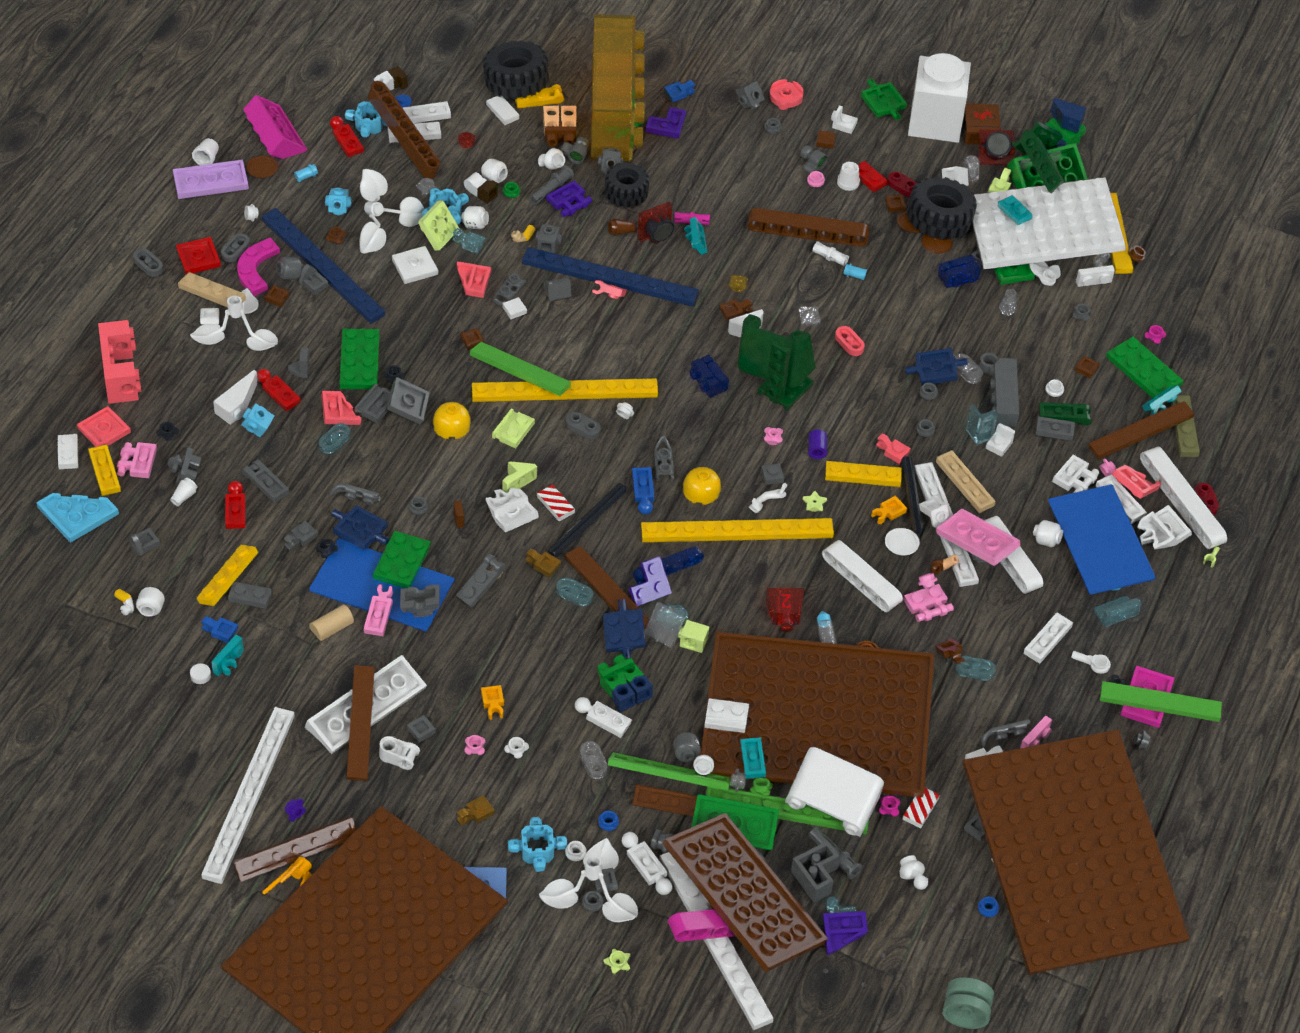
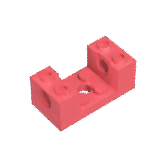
[98,320,141,404]

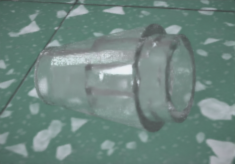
[963,156,980,182]
[999,289,1017,315]

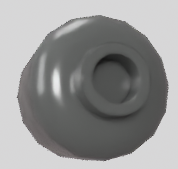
[276,256,304,280]
[673,732,701,762]

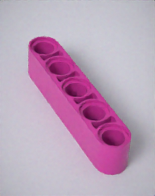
[668,909,736,942]

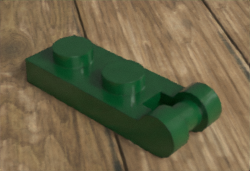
[1039,402,1091,426]

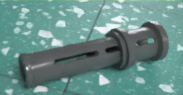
[529,165,574,205]
[808,827,863,879]

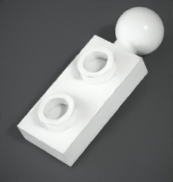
[575,697,632,738]

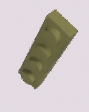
[1171,395,1200,457]

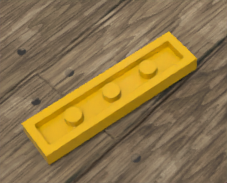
[825,461,902,487]
[197,545,258,606]

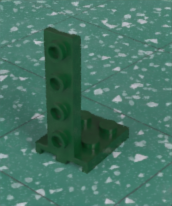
[1012,121,1065,194]
[757,341,813,411]

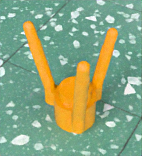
[263,857,312,894]

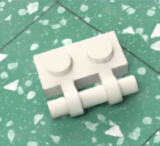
[1052,455,1099,493]

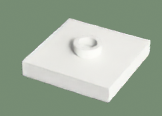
[392,246,438,284]

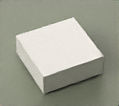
[503,297,527,319]
[200,308,220,324]

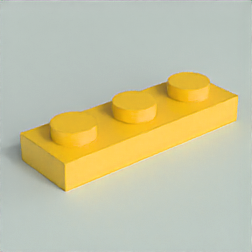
[88,445,121,496]

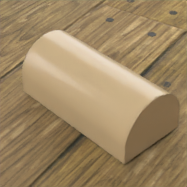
[309,604,354,641]

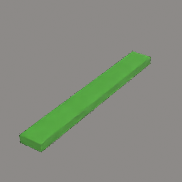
[706,787,869,834]

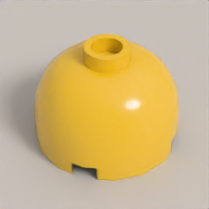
[433,402,471,439]
[683,467,721,504]

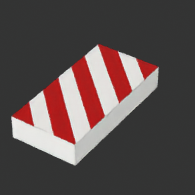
[537,484,575,521]
[903,787,940,828]

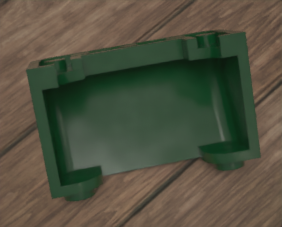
[738,314,816,388]

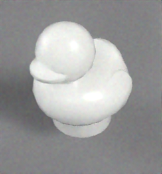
[538,148,565,170]
[899,855,928,890]

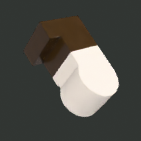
[374,66,408,90]
[464,172,498,204]

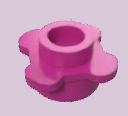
[1145,325,1166,343]
[879,796,900,816]

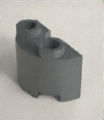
[400,584,439,617]

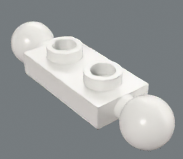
[622,832,672,895]

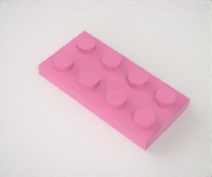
[936,509,1020,566]

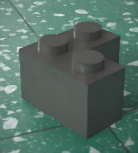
[791,841,839,903]

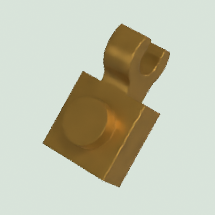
[525,548,561,578]
[457,795,495,825]

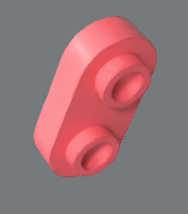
[835,326,865,356]

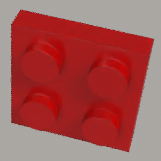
[176,237,221,275]

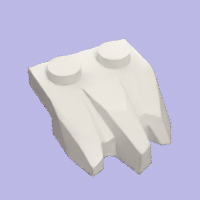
[485,487,539,532]
[1138,505,1192,549]

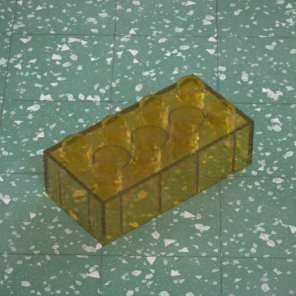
[591,14,645,162]

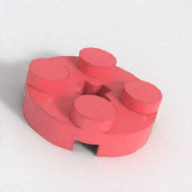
[769,79,803,110]

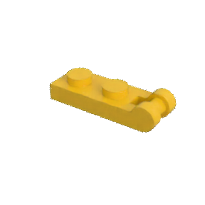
[515,84,564,108]

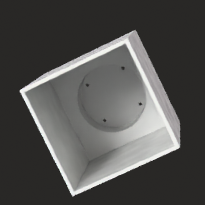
[908,53,971,143]

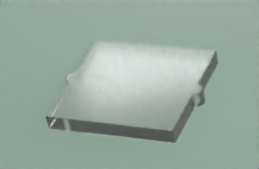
[645,602,686,648]

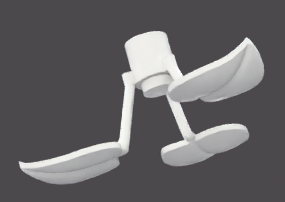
[360,169,424,253]
[190,288,278,351]
[539,838,638,922]

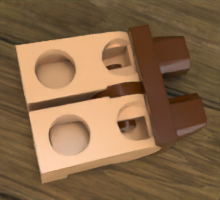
[543,106,576,147]

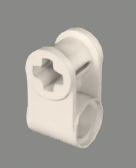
[379,736,420,770]

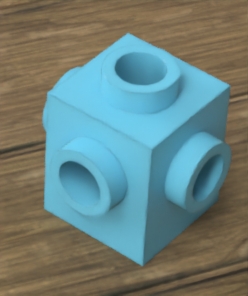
[325,188,351,215]
[241,403,275,437]

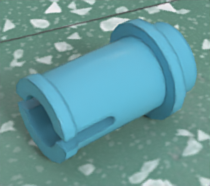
[294,164,318,182]
[844,263,867,280]

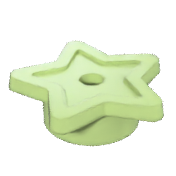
[802,491,827,512]
[603,949,630,974]

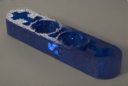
[633,546,704,584]

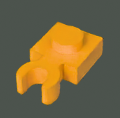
[871,496,907,524]
[481,685,504,720]

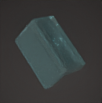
[966,405,998,445]
[1094,596,1142,627]

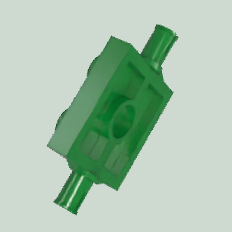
[861,78,907,121]

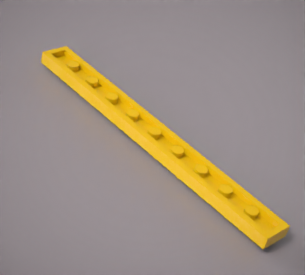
[472,378,658,402]
[641,518,834,542]

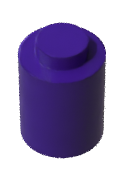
[808,429,827,459]

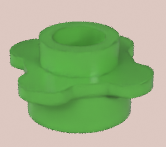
[750,778,773,796]

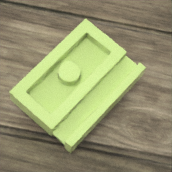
[492,408,535,449]

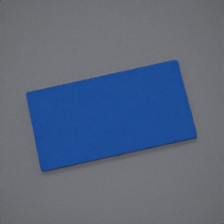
[1048,484,1156,595]
[309,539,454,631]

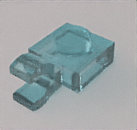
[452,228,485,254]

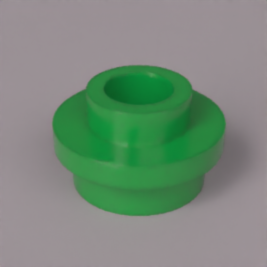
[503,182,520,198]

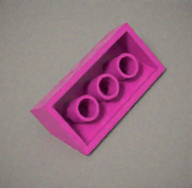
[243,95,307,159]

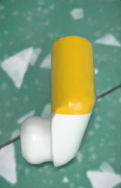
[114,589,134,615]

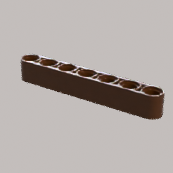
[368,81,440,179]
[747,208,870,247]

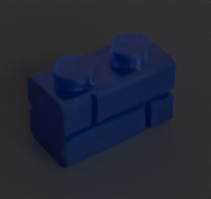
[938,255,981,288]
[689,354,729,398]

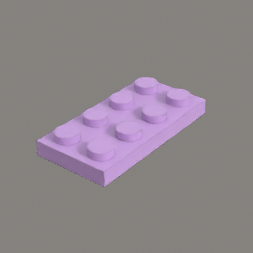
[173,160,249,199]

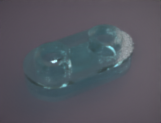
[319,423,351,454]
[556,578,593,606]
[955,656,996,681]

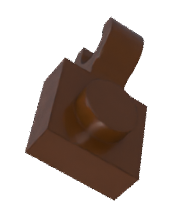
[720,299,753,322]
[935,638,965,664]

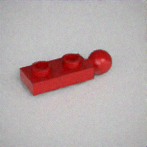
[330,116,364,157]
[257,369,301,412]
[225,481,245,529]

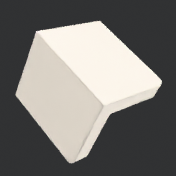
[942,166,968,186]

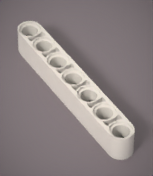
[1140,446,1227,549]

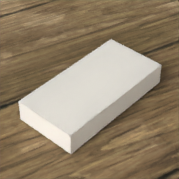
[486,96,519,125]

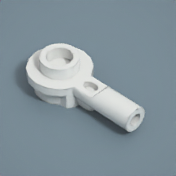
[1071,651,1111,674]

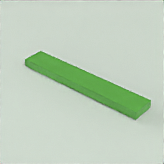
[470,342,571,396]
[1100,681,1222,722]
[608,752,731,791]

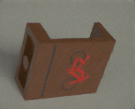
[963,103,1001,145]

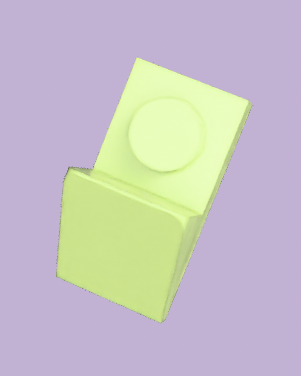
[502,462,537,493]

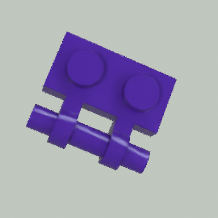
[546,181,592,217]

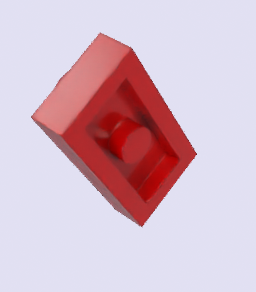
[857,160,888,192]

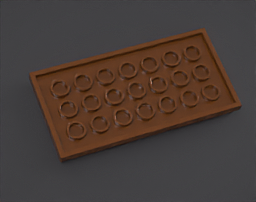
[663,813,828,973]

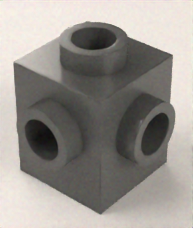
[735,81,765,109]
[597,147,623,174]
[535,224,562,253]

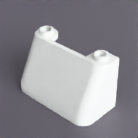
[785,747,884,837]

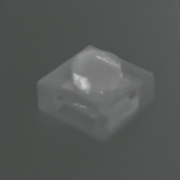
[799,307,820,326]

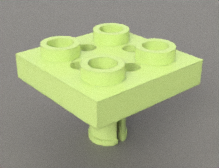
[418,200,460,251]

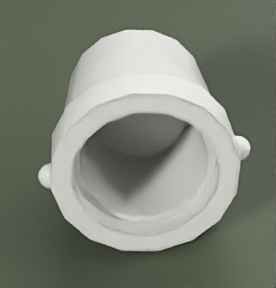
[192,138,219,165]
[837,162,860,191]

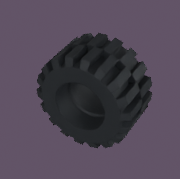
[605,162,649,208]

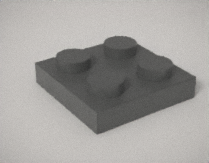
[387,377,430,424]

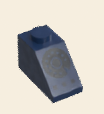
[1050,98,1086,133]

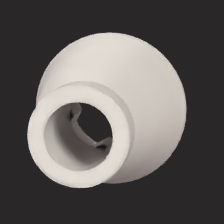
[170,478,198,506]

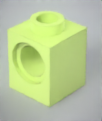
[678,620,709,653]

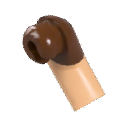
[931,555,959,574]

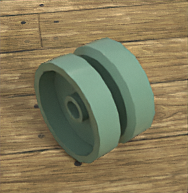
[942,978,994,1029]

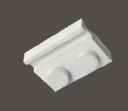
[705,698,749,733]

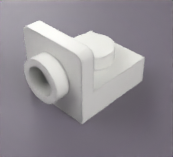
[831,105,858,134]
[986,423,1015,457]
[919,497,950,527]

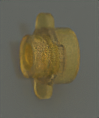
[729,275,748,292]

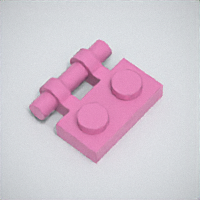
[117,442,157,478]
[903,584,954,622]

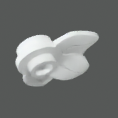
[1029,261,1061,286]

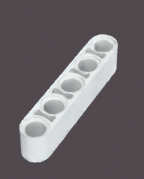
[984,516,1043,594]
[822,540,903,612]

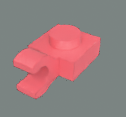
[592,280,627,299]
[876,433,911,464]

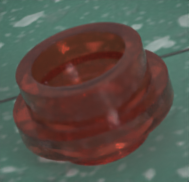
[458,132,475,148]

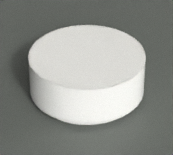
[190,664,211,684]

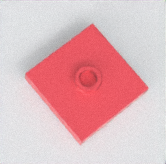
[77,406,131,447]

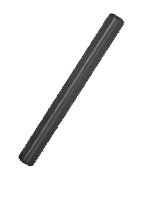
[548,483,626,558]

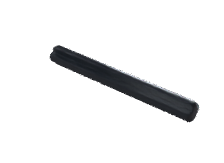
[902,456,923,534]

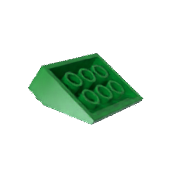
[1007,143,1088,189]

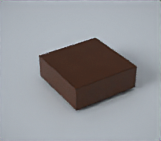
[816,130,836,149]
[885,195,906,213]
[264,285,290,307]
[460,328,484,350]
[1074,356,1100,378]
[453,500,464,528]

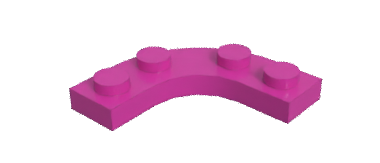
[237,237,280,296]

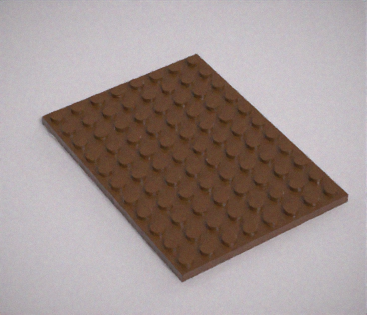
[701,632,934,797]
[962,729,1190,975]
[221,806,508,1033]

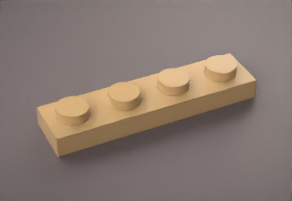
[178,272,246,307]
[936,450,996,513]

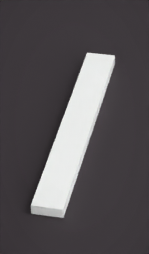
[914,462,979,587]

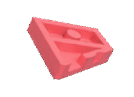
[457,261,491,298]
[321,391,361,425]
[1112,465,1161,499]

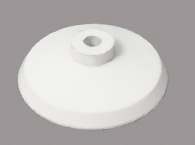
[885,528,919,555]

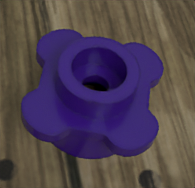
[285,798,306,822]

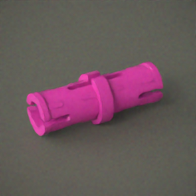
[674,212,710,226]

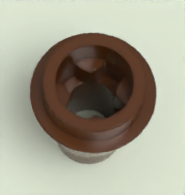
[608,218,635,236]

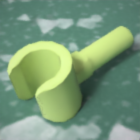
[1203,546,1220,567]

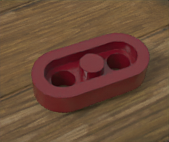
[887,172,917,197]
[1194,483,1219,516]

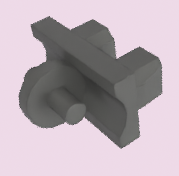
[168,447,201,485]

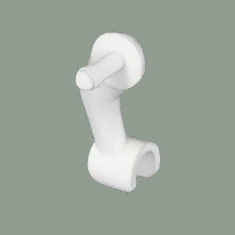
[749,483,787,513]

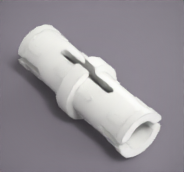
[812,242,849,266]

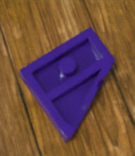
[823,911,868,955]

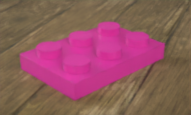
[1120,666,1175,728]

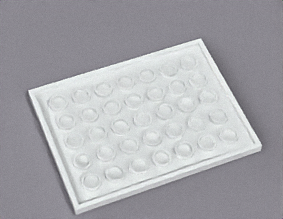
[972,178,1125,269]

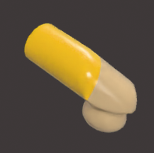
[511,225,535,243]

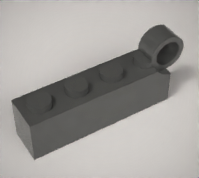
[979,353,1019,427]

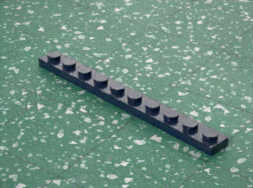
[261,208,385,324]
[522,247,699,307]

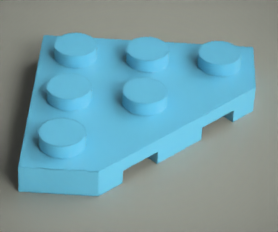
[36,493,119,543]

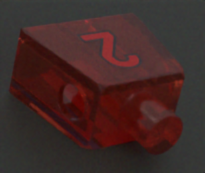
[765,588,804,632]

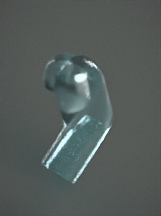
[826,897,856,913]

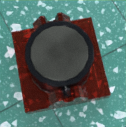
[978,130,1015,165]
[637,201,675,244]

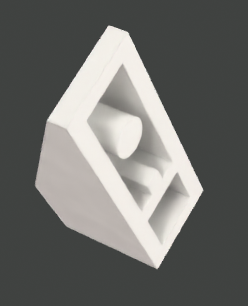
[214,370,258,425]

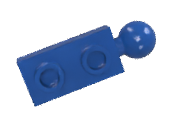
[632,467,654,515]

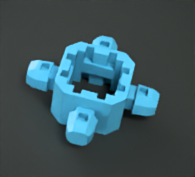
[345,101,387,137]
[422,188,469,224]
[508,817,567,872]

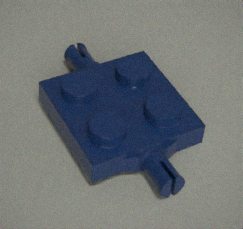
[905,348,968,386]
[332,505,390,551]
[603,599,646,659]

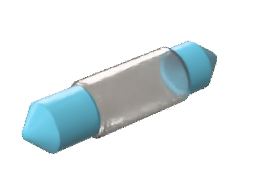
[817,611,837,644]

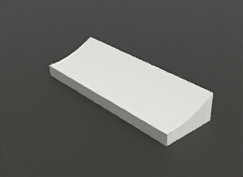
[305,655,427,754]

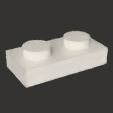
[1076,265,1115,287]
[58,434,78,469]

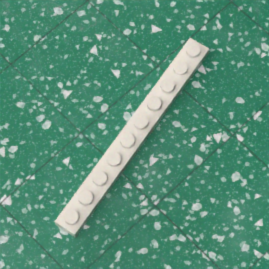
[202,707,295,884]
[660,852,773,1030]

